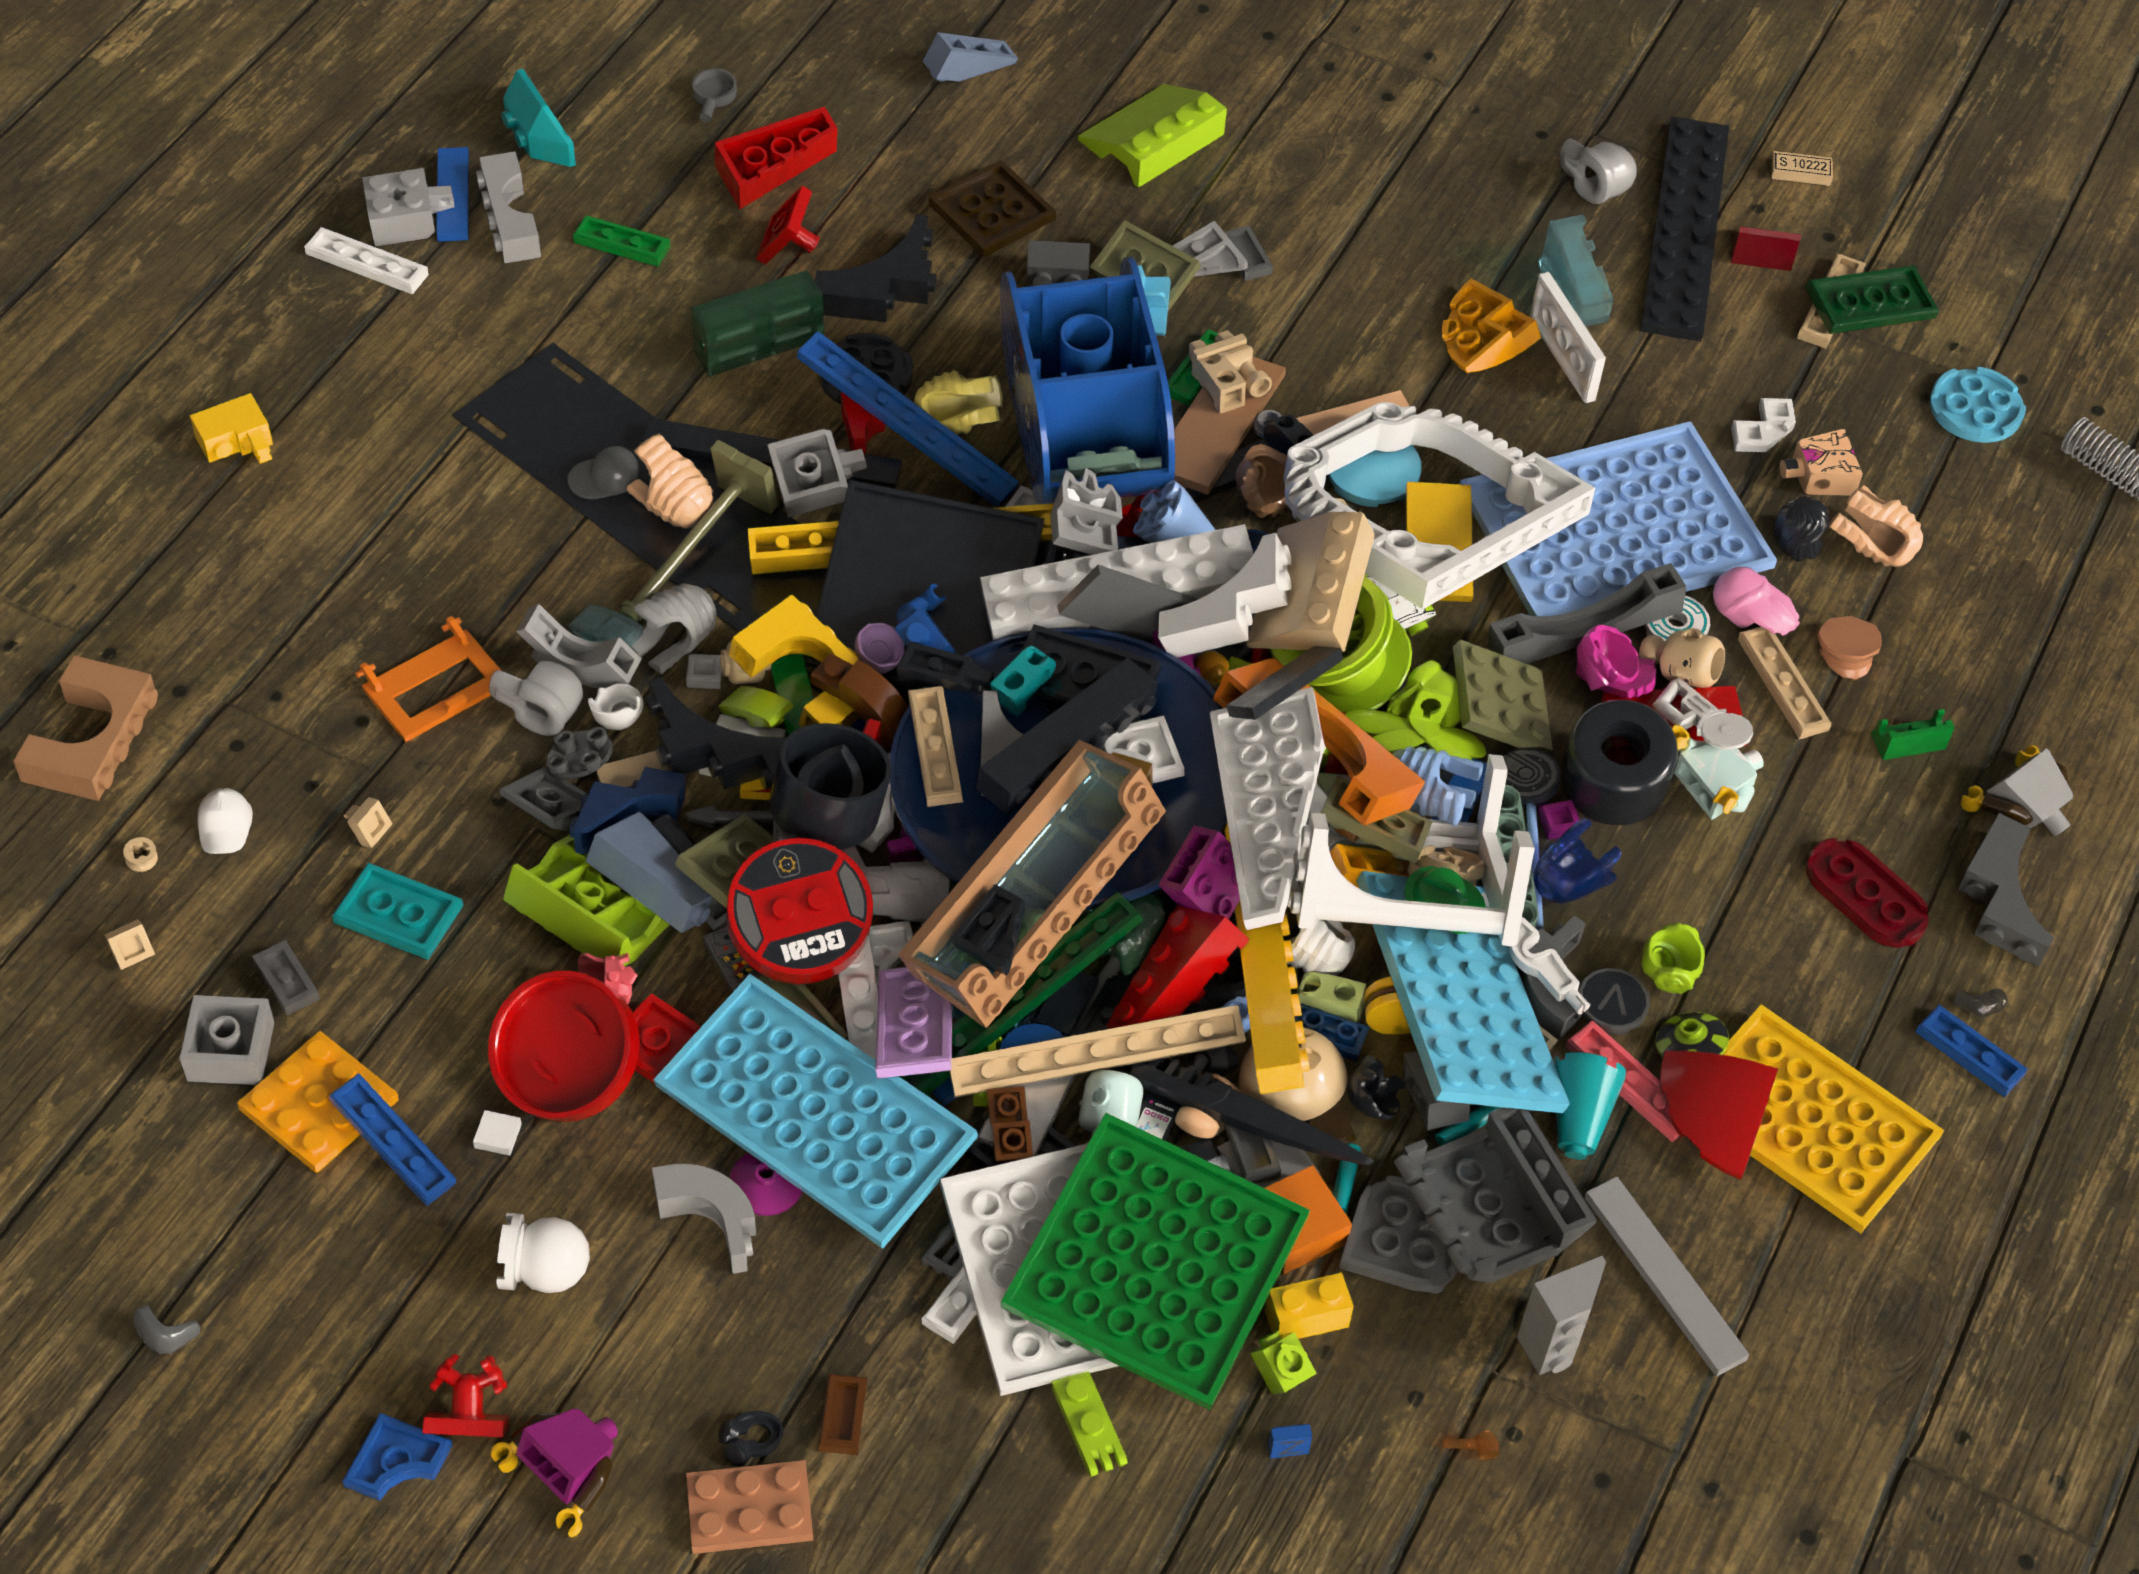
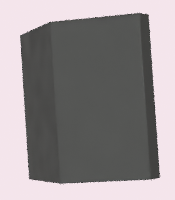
[499,767,587,831]

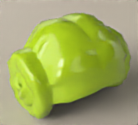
[1641,922,1705,994]

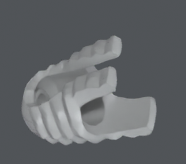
[628,583,717,674]

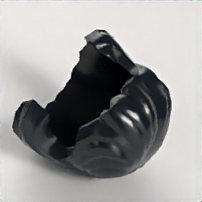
[1773,495,1830,562]

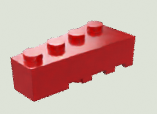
[715,106,838,210]
[1105,905,1250,1029]

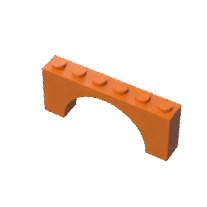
[1213,657,1425,826]

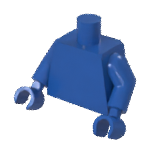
[894,584,958,654]

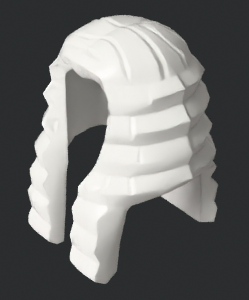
[1287,897,1355,976]

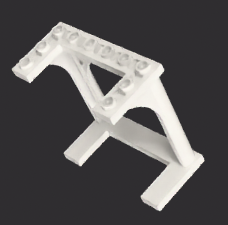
[1289,754,1535,946]

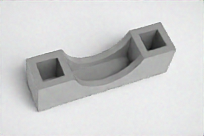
[476,151,541,263]

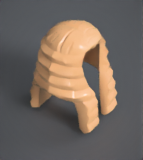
[626,434,714,529]
[1829,485,1923,567]

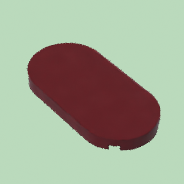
[1806,838,1929,948]

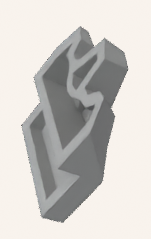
[1051,468,1123,555]

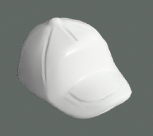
[197,788,253,854]

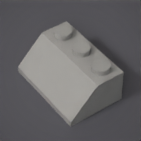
[1517,1256,1606,1375]

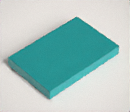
[332,863,463,960]

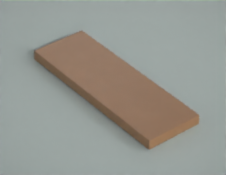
[1174,357,1286,495]

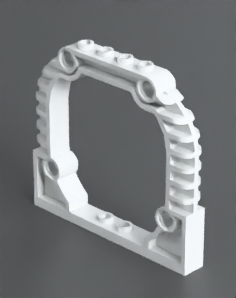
[1283,402,1595,609]

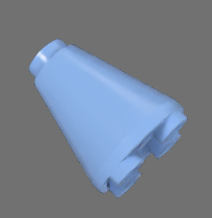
[1133,480,1216,543]

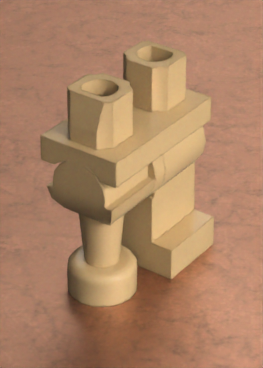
[1189,330,1272,414]

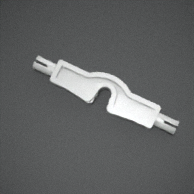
[1481,892,1590,1014]

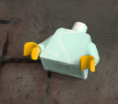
[1672,725,1763,820]

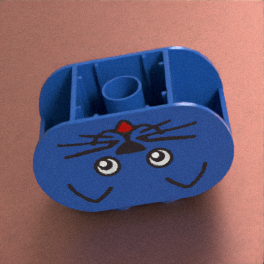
[1000,257,1175,504]

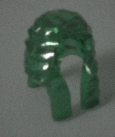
[1071,892,1169,975]

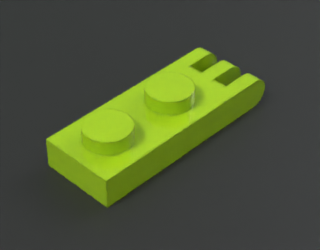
[1051,1371,1128,1477]

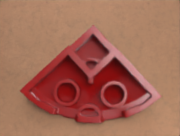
[1660,1051,1778,1180]

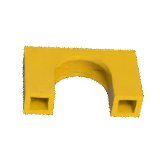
[728,595,861,727]

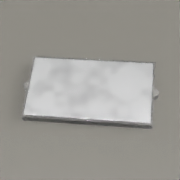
[977,1075,1076,1157]

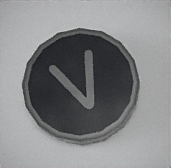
[1578,968,1650,1035]

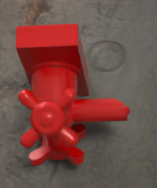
[423,1354,509,1437]

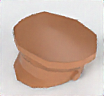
[1817,616,1882,680]

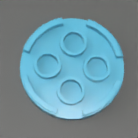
[1929,366,2026,443]
[1327,445,1421,507]

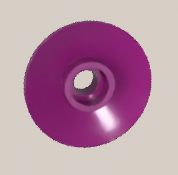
[729,1153,803,1216]

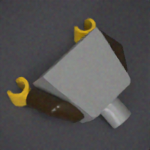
[1961,745,2073,836]

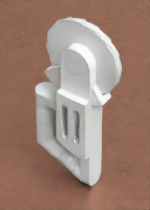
[1653,678,1753,750]

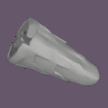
[860,858,957,926]

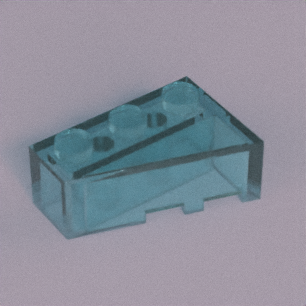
[1539,214,1613,326]

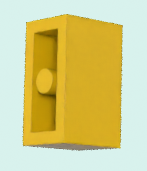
[1265,1273,1354,1339]

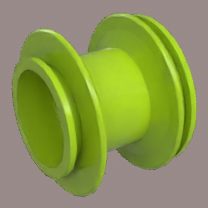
[1270,576,1412,713]

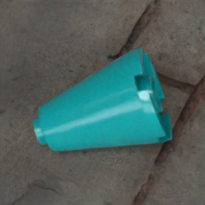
[1553,1052,1626,1160]

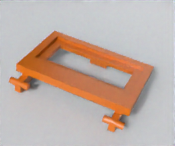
[355,616,501,742]

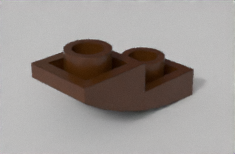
[986,1086,1033,1162]

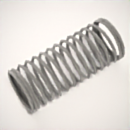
[2061,417,2139,501]

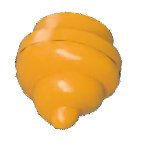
[1195,651,1229,684]

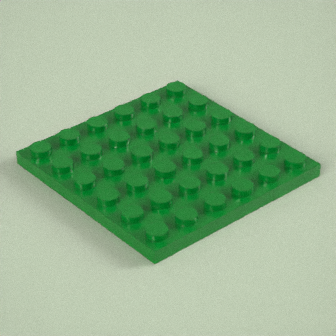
[1001,1113,1311,1410]

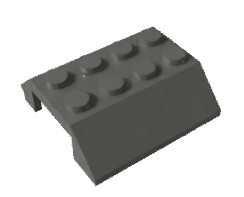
[1394,1107,1597,1283]

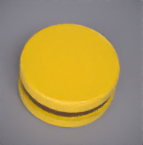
[1364,976,1411,1034]

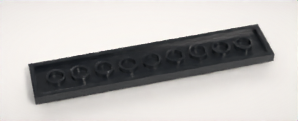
[1640,116,1729,342]

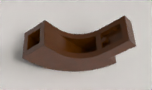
[810,653,908,754]

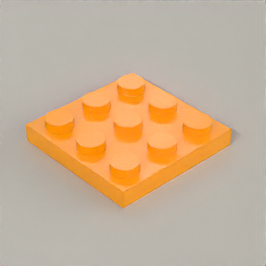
[237,1031,399,1174]

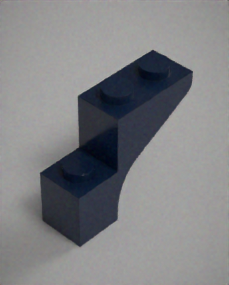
[570,767,686,854]

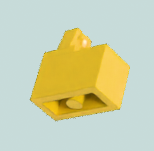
[190,393,273,464]

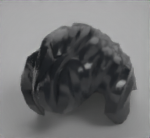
[1348,1055,1406,1120]

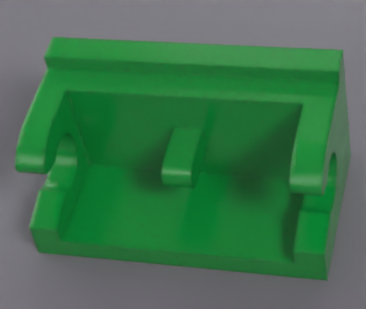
[1871,709,1955,760]

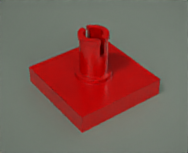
[755,185,820,265]

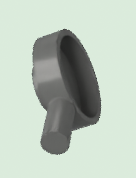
[692,68,737,123]

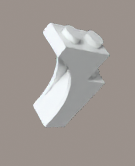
[1158,533,1292,657]

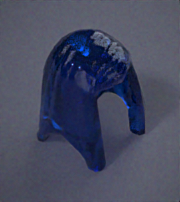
[1534,818,1622,904]

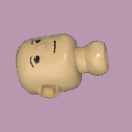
[1639,628,1725,688]

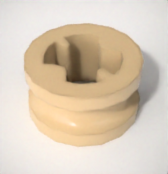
[123,837,158,872]

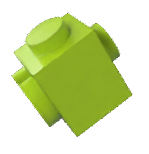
[1250,1330,1317,1394]

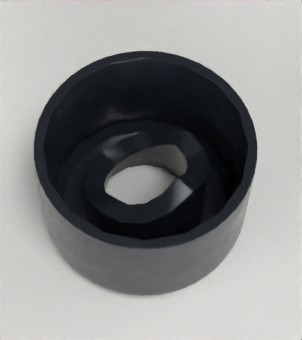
[1561,700,1678,825]
[769,723,892,850]

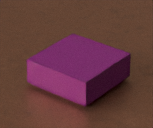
[1538,800,1583,840]

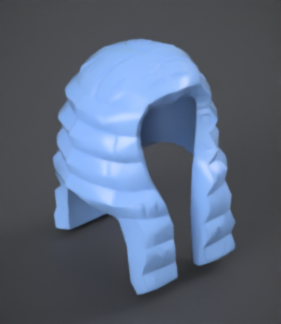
[1393,746,1483,826]

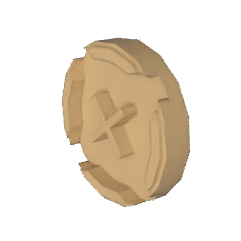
[1416,845,1486,880]

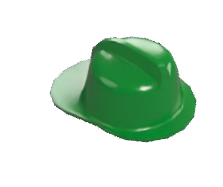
[1404,866,1486,934]

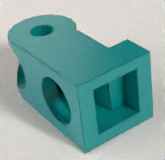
[990,646,1056,717]

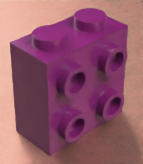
[1158,826,1240,919]

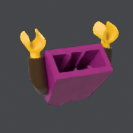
[491,1409,618,1537]

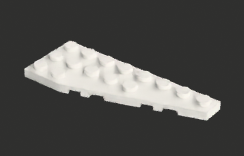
[1210,687,1325,930]

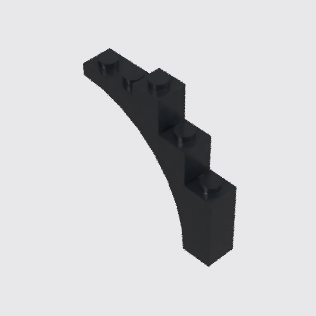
[645,677,786,791]

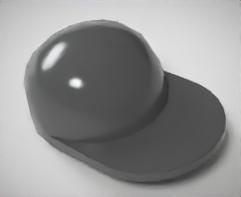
[568,446,639,499]

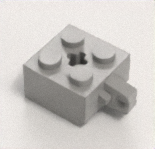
[362,168,454,247]
[767,429,867,517]

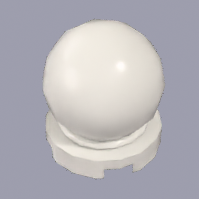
[497,1213,590,1293]

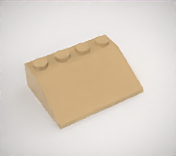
[1247,512,1375,652]

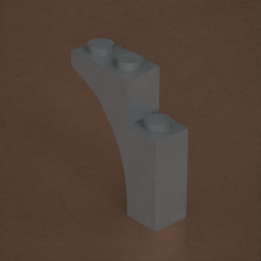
[1958,813,2054,967]

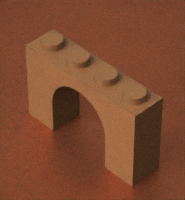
[14,655,158,801]

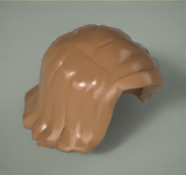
[1235,444,1287,519]

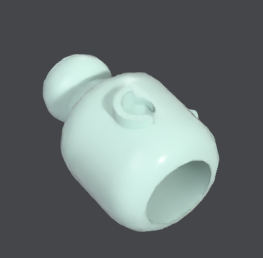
[1078,1070,1143,1144]

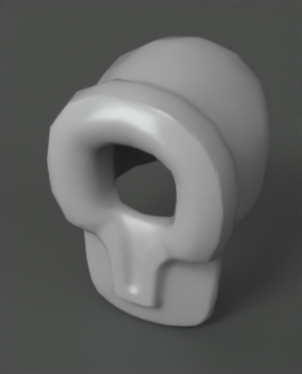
[1560,138,1637,204]
[489,661,583,736]

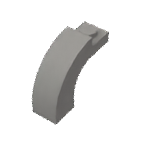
[516,604,642,688]
[652,1164,756,1274]

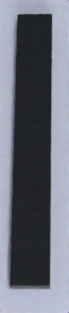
[643,418,902,489]

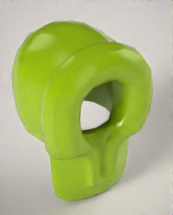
[1386,660,1461,727]

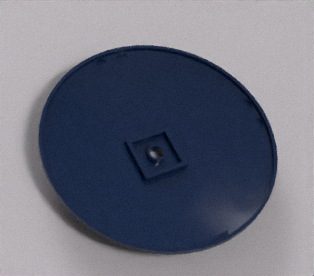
[890,628,1228,911]

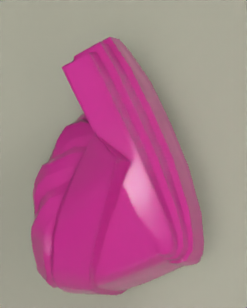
[1575,625,1656,699]

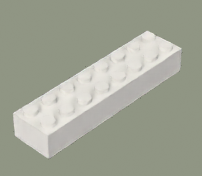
[980,524,1253,641]

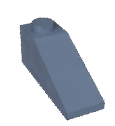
[923,32,1018,82]

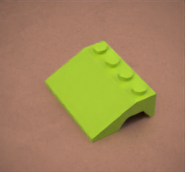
[1078,84,1227,188]
[503,835,670,966]

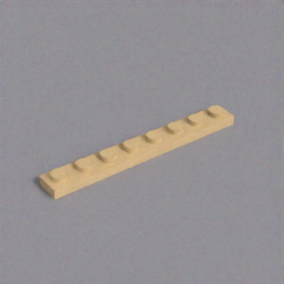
[949,1005,1246,1098]

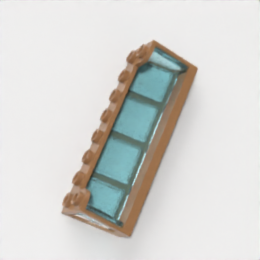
[898,740,1166,1028]

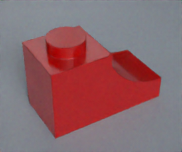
[841,392,885,454]

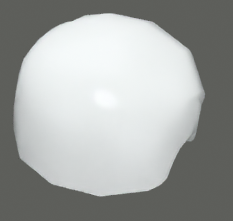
[588,684,644,730]

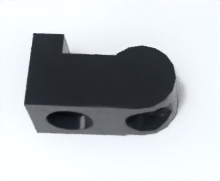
[1263,414,1314,455]

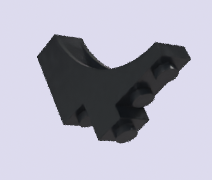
[812,215,937,322]

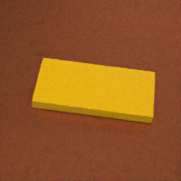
[1405,482,1473,602]

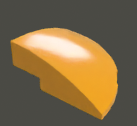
[1442,278,1542,373]

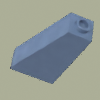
[586,812,712,933]

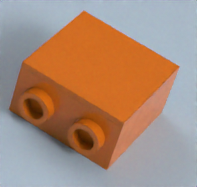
[1265,1165,1352,1275]

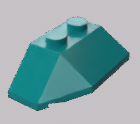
[501,68,576,167]

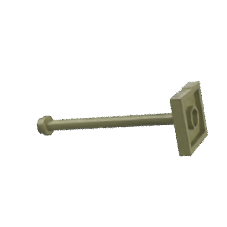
[619,440,778,624]

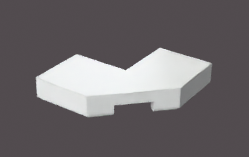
[1731,398,1796,452]

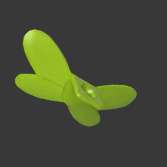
[1345,687,1486,761]

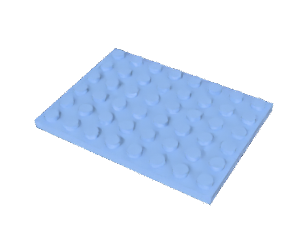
[1460,421,1777,616]

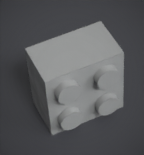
[180,995,274,1085]

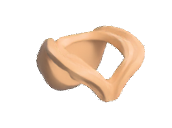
[1175,1073,1242,1138]

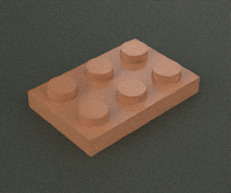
[686,1460,813,1554]

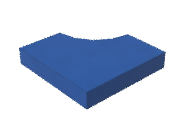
[342,1413,453,1501]

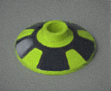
[1656,1012,1729,1058]

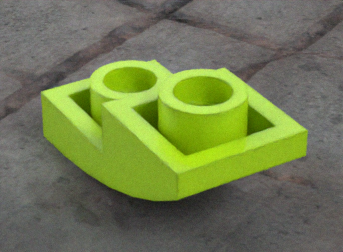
[718,686,794,729]

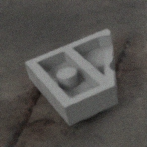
[1173,221,1248,277]

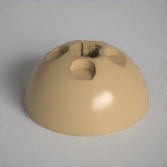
[1239,1027,1348,1121]

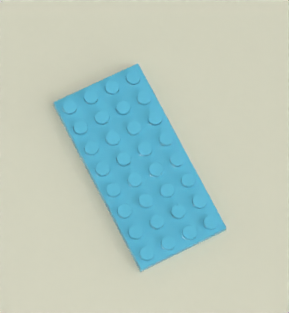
[1356,871,1570,1113]
[653,974,978,1249]

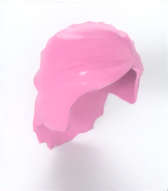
[1713,567,1800,636]

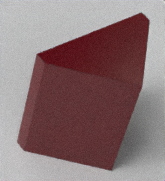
[1731,226,1801,271]

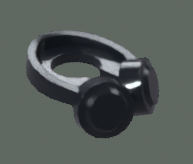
[718,1411,784,1467]

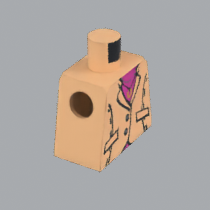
[1780,429,1863,496]

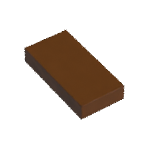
[819,1374,867,1455]

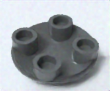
[546,727,613,779]

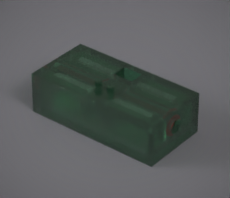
[691,270,824,377]

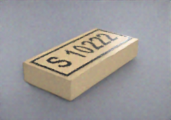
[1771,151,1833,186]

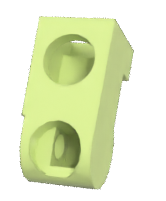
[1297,972,1367,1023]

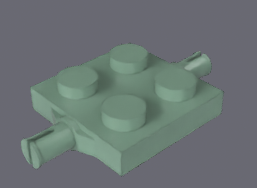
[1050,447,1163,483]

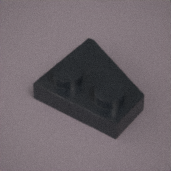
[950,884,1026,976]

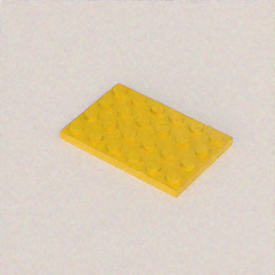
[1723,1004,1944,1234]

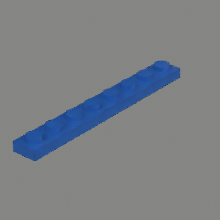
[796,332,1019,508]

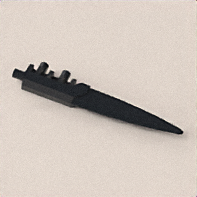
[1119,1053,1373,1165]

